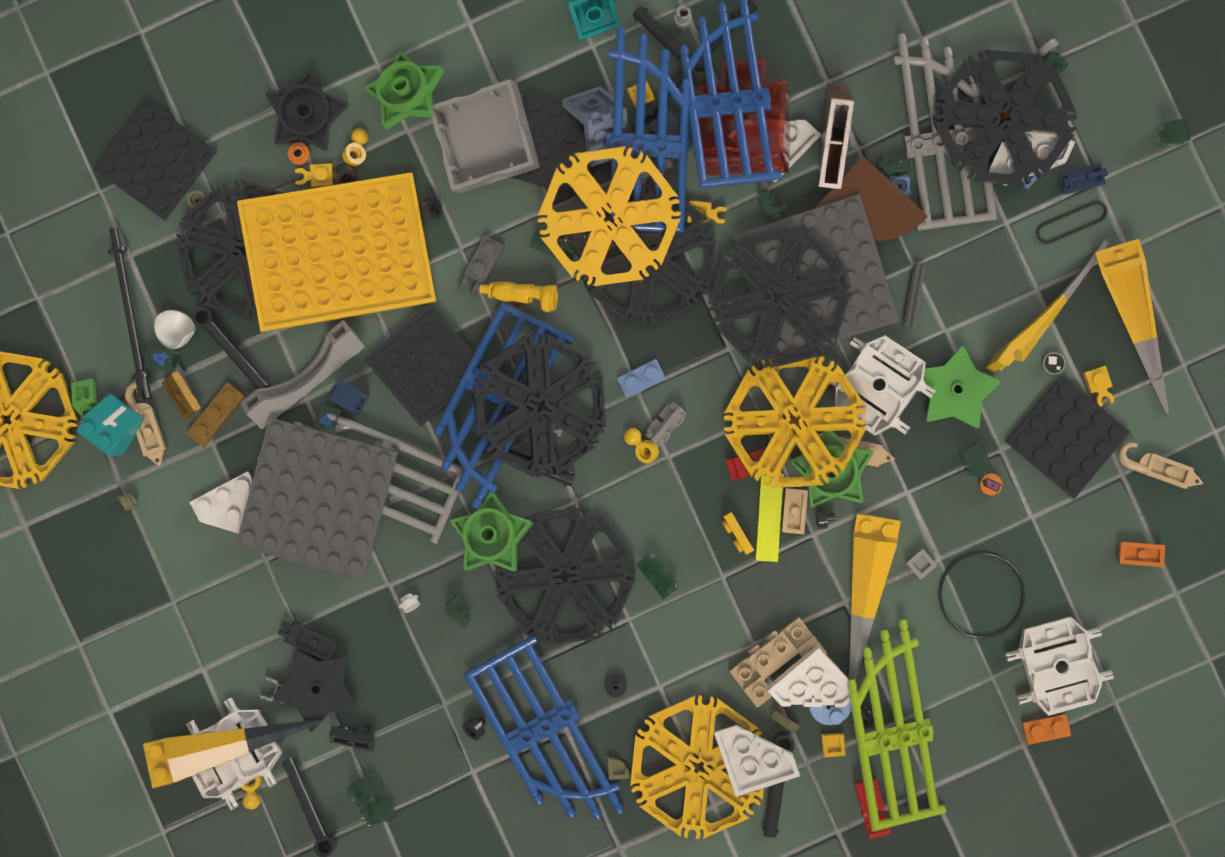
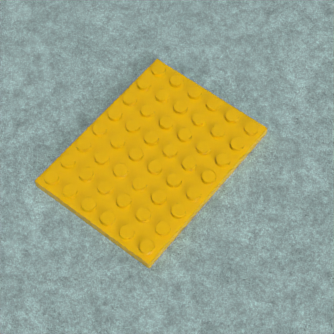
[237,173,436,332]

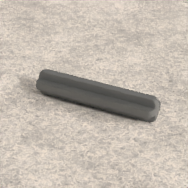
[903,264,926,328]

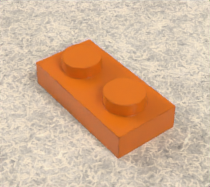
[1117,542,1165,567]
[1021,713,1071,745]

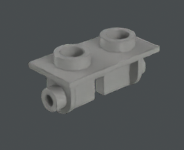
[645,401,687,447]

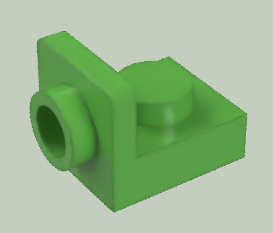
[71,378,98,416]

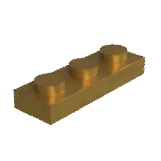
[186,382,246,447]

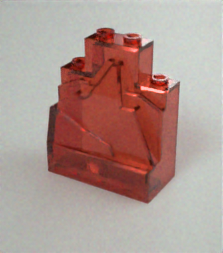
[694,58,790,176]

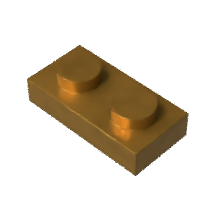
[162,371,201,420]

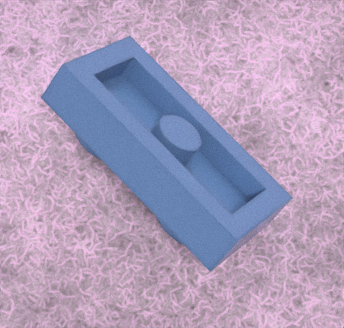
[617,359,666,398]

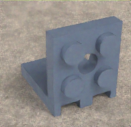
[562,86,628,167]

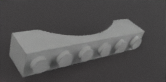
[240,320,365,429]

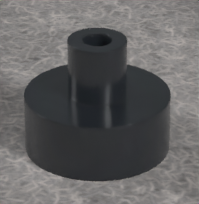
[333,164,357,185]
[419,197,442,221]
[815,507,835,530]
[605,675,627,698]
[851,705,874,729]
[463,717,486,741]

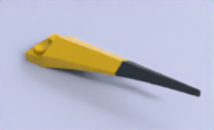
[143,719,323,788]

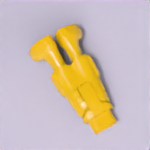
[479,281,558,312]

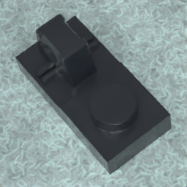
[329,723,375,751]

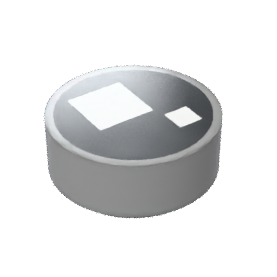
[1037,38,1060,59]
[1042,352,1065,375]

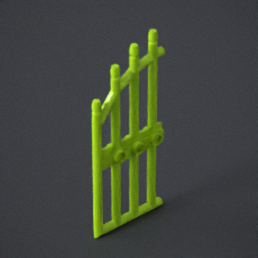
[848,619,946,832]

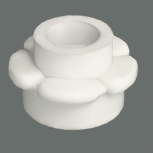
[399,593,420,613]

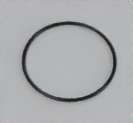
[939,551,1025,638]

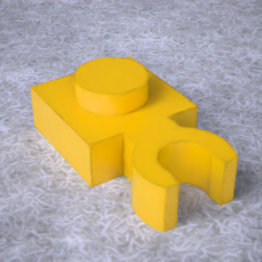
[295,164,334,188]
[687,201,726,225]
[1083,366,1114,407]

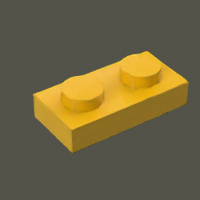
[722,512,754,555]

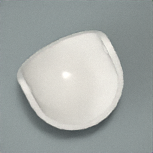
[154,310,196,349]

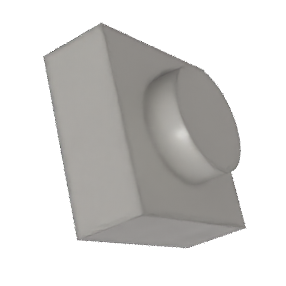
[905,549,937,580]

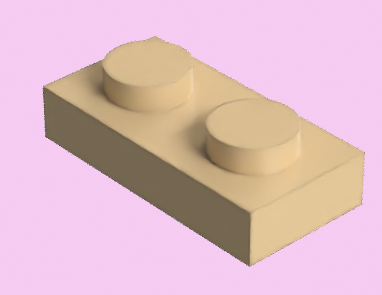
[781,488,808,534]

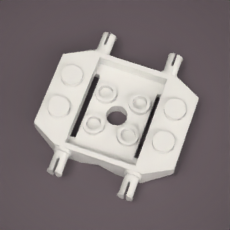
[830,335,936,436]
[1005,616,1114,715]
[185,698,282,811]

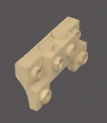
[729,617,827,708]

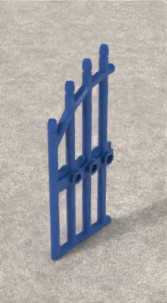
[680,0,782,189]
[605,27,691,233]
[434,301,574,509]
[463,635,624,819]

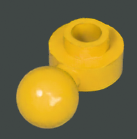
[342,128,368,167]
[624,428,659,463]
[241,776,262,810]

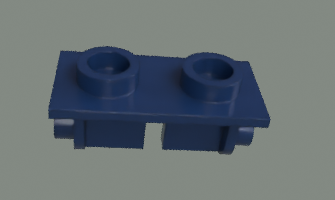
[1058,163,1108,195]

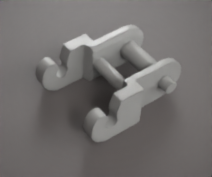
[260,676,284,704]

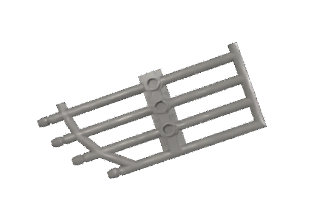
[893,33,997,231]
[257,412,464,544]

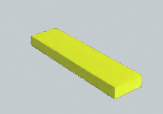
[755,474,784,562]

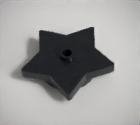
[265,69,348,151]
[273,649,358,732]

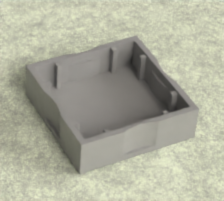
[432,79,540,194]

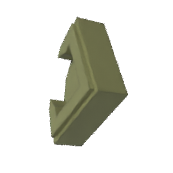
[771,710,800,732]
[607,756,631,780]

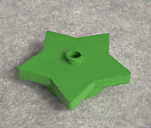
[364,51,444,130]
[924,346,1000,428]
[790,431,874,508]
[451,492,533,572]

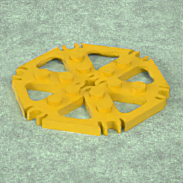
[538,146,681,286]
[0,352,79,489]
[724,356,867,488]
[630,695,764,839]

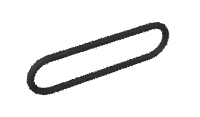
[1036,201,1108,244]

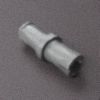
[674,5,692,31]

